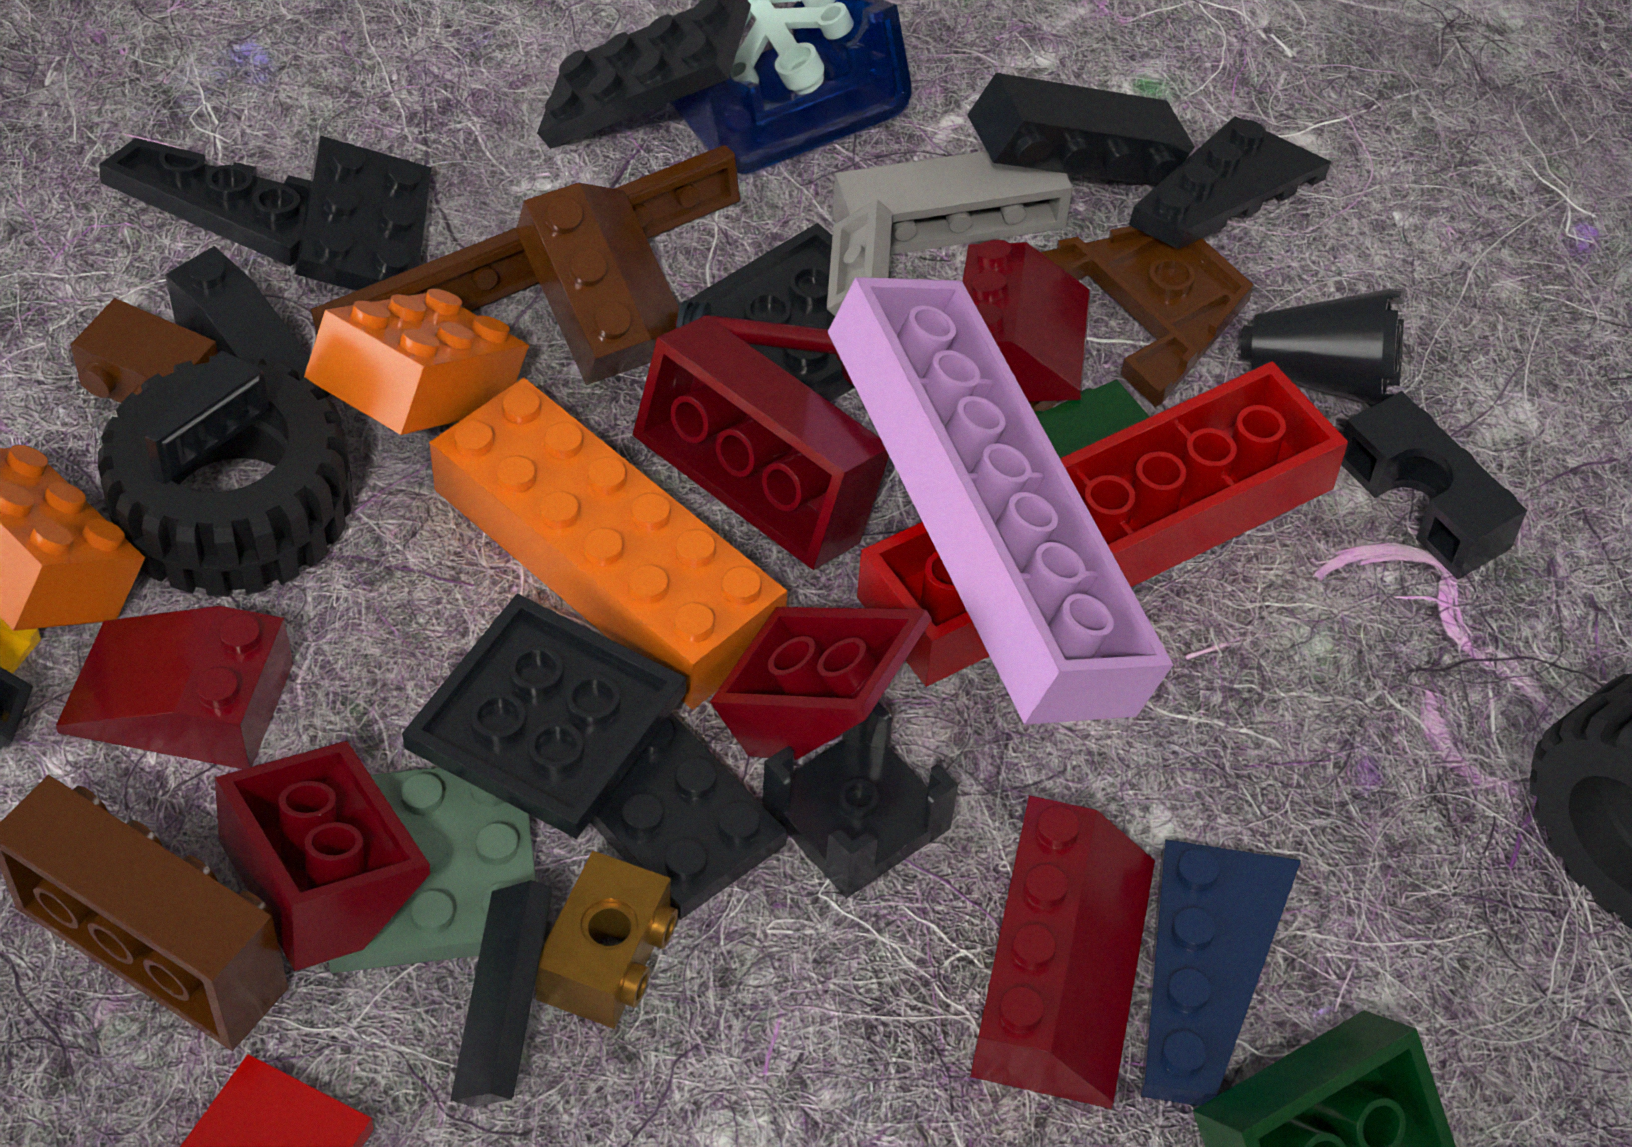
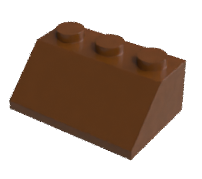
[516,182,679,385]

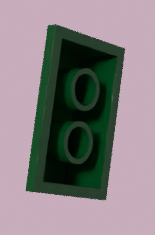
[1192,1010,1456,1147]

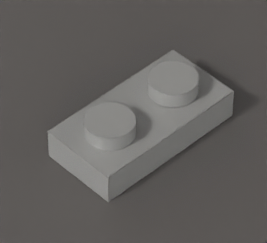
[827,199,892,316]

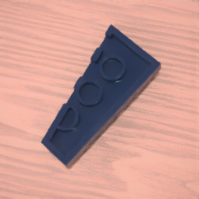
[1141,839,1301,1106]

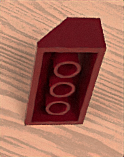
[970,795,1155,1109]

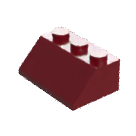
[962,239,1090,402]
[215,741,430,971]

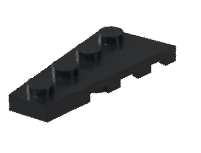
[1129,116,1331,249]
[99,138,310,267]

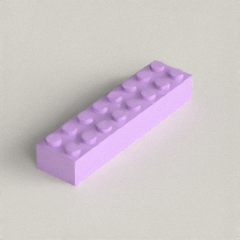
[828,277,1173,725]

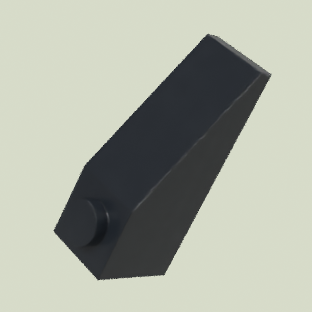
[165,246,331,398]

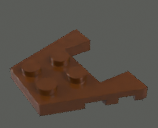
[1041,226,1254,407]

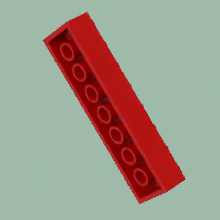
[857,361,1348,687]

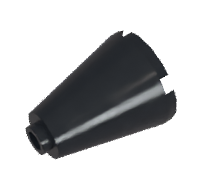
[1241,288,1404,405]

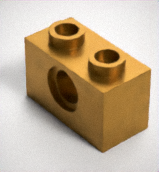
[535,850,678,1029]

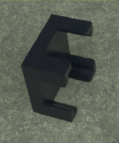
[762,701,958,899]

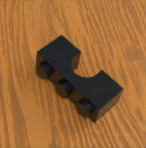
[1341,391,1527,580]

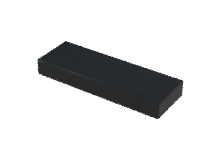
[450,880,552,1107]

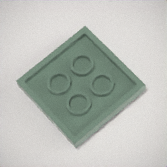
[328,767,543,973]

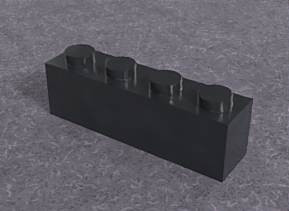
[967,73,1195,186]

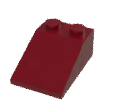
[56,606,293,769]
[710,607,932,760]

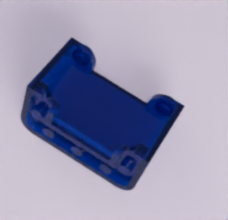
[669,0,912,174]

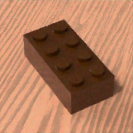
[0,774,289,1052]

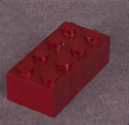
[632,315,889,570]

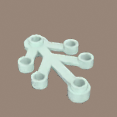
[724,0,854,96]

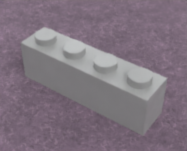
[832,151,1073,255]

